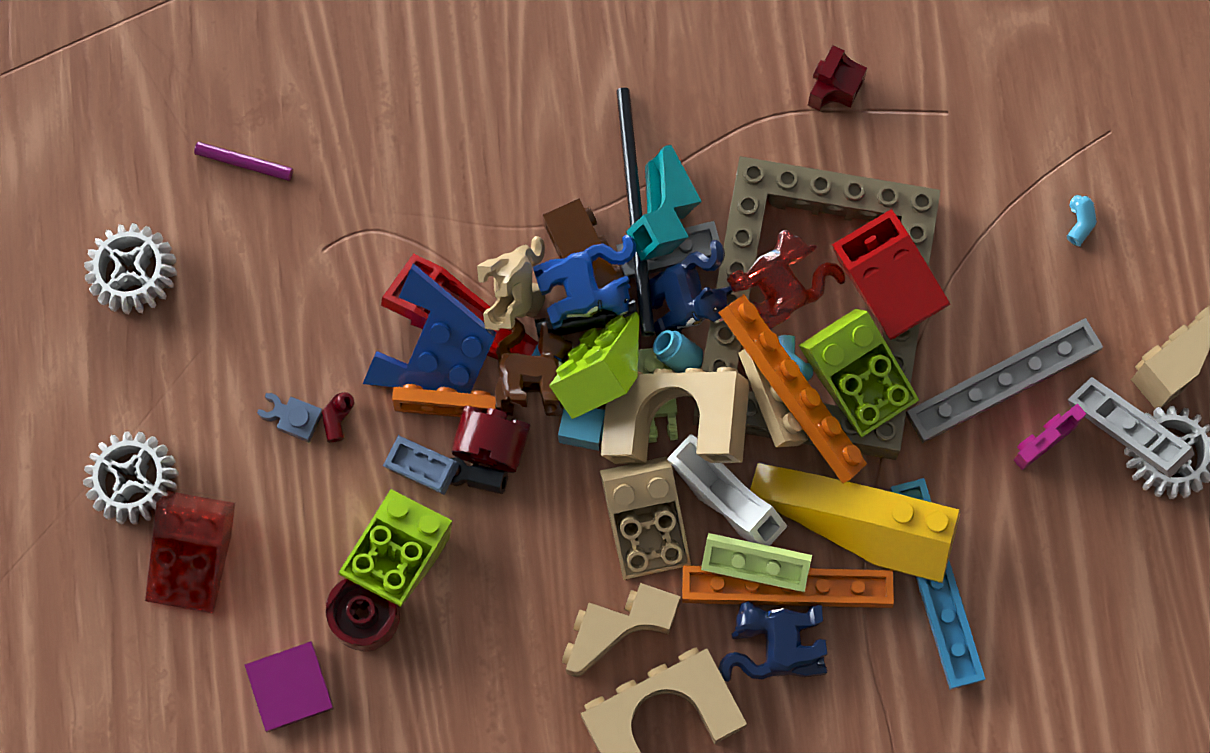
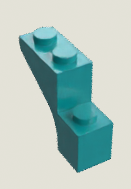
[626,145,702,261]

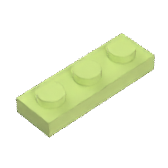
[701,533,812,592]

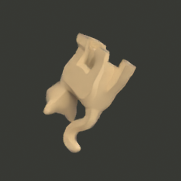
[477,236,554,330]

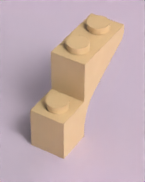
[562,583,680,677]

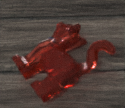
[727,230,846,329]

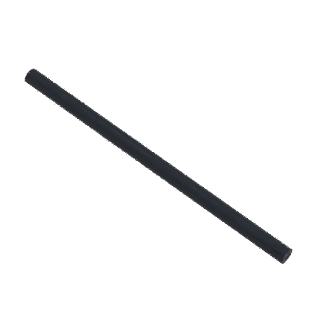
[616,88,655,337]

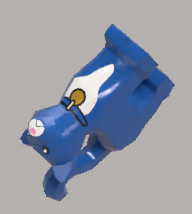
[533,235,636,330]

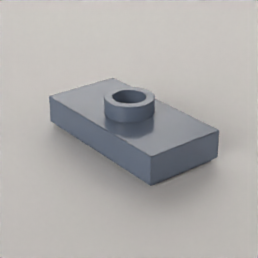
[383,435,460,495]

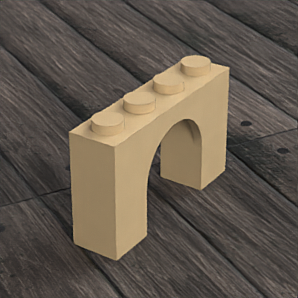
[600,367,750,464]
[581,647,747,753]

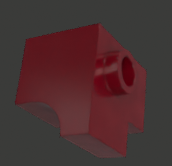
[808,45,867,111]

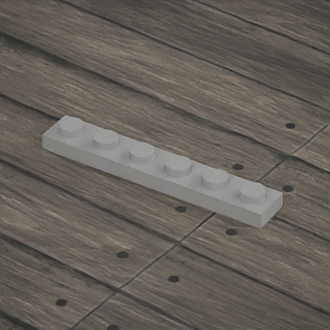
[906,318,1103,444]

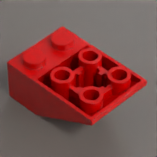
[832,209,950,340]

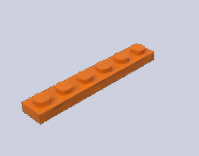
[718,294,867,484]
[682,565,894,608]

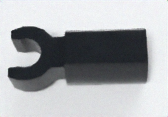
[450,457,508,494]

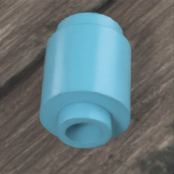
[653,330,703,373]

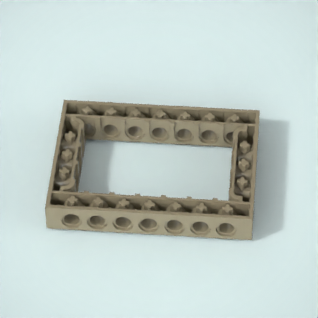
[693,156,941,460]

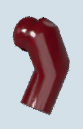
[322,392,354,443]

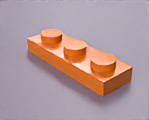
[392,384,496,417]

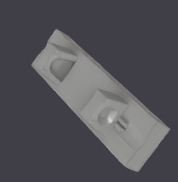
[1068,377,1195,478]

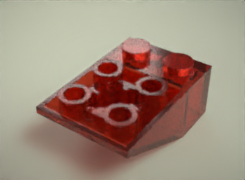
[145,491,235,614]

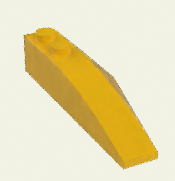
[750,463,960,583]

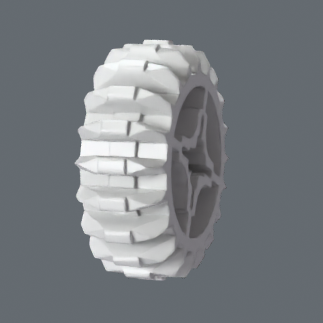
[84,223,177,315]
[1124,406,1210,499]
[83,431,178,524]

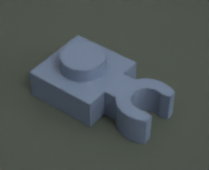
[257,393,323,443]

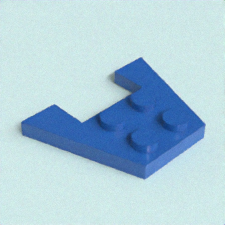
[363,264,496,394]

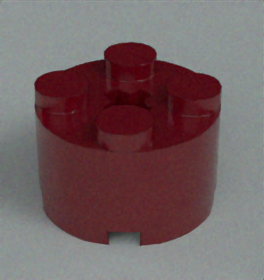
[451,406,531,473]
[326,579,400,651]

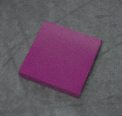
[245,641,334,733]

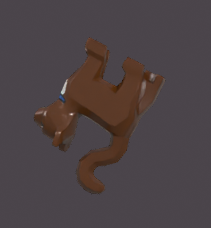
[495,318,573,416]

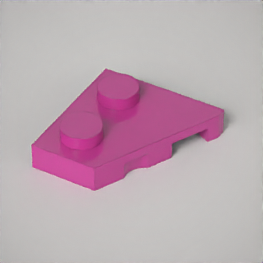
[1014,403,1086,471]

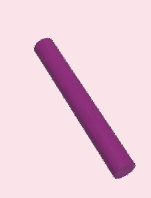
[194,142,293,181]

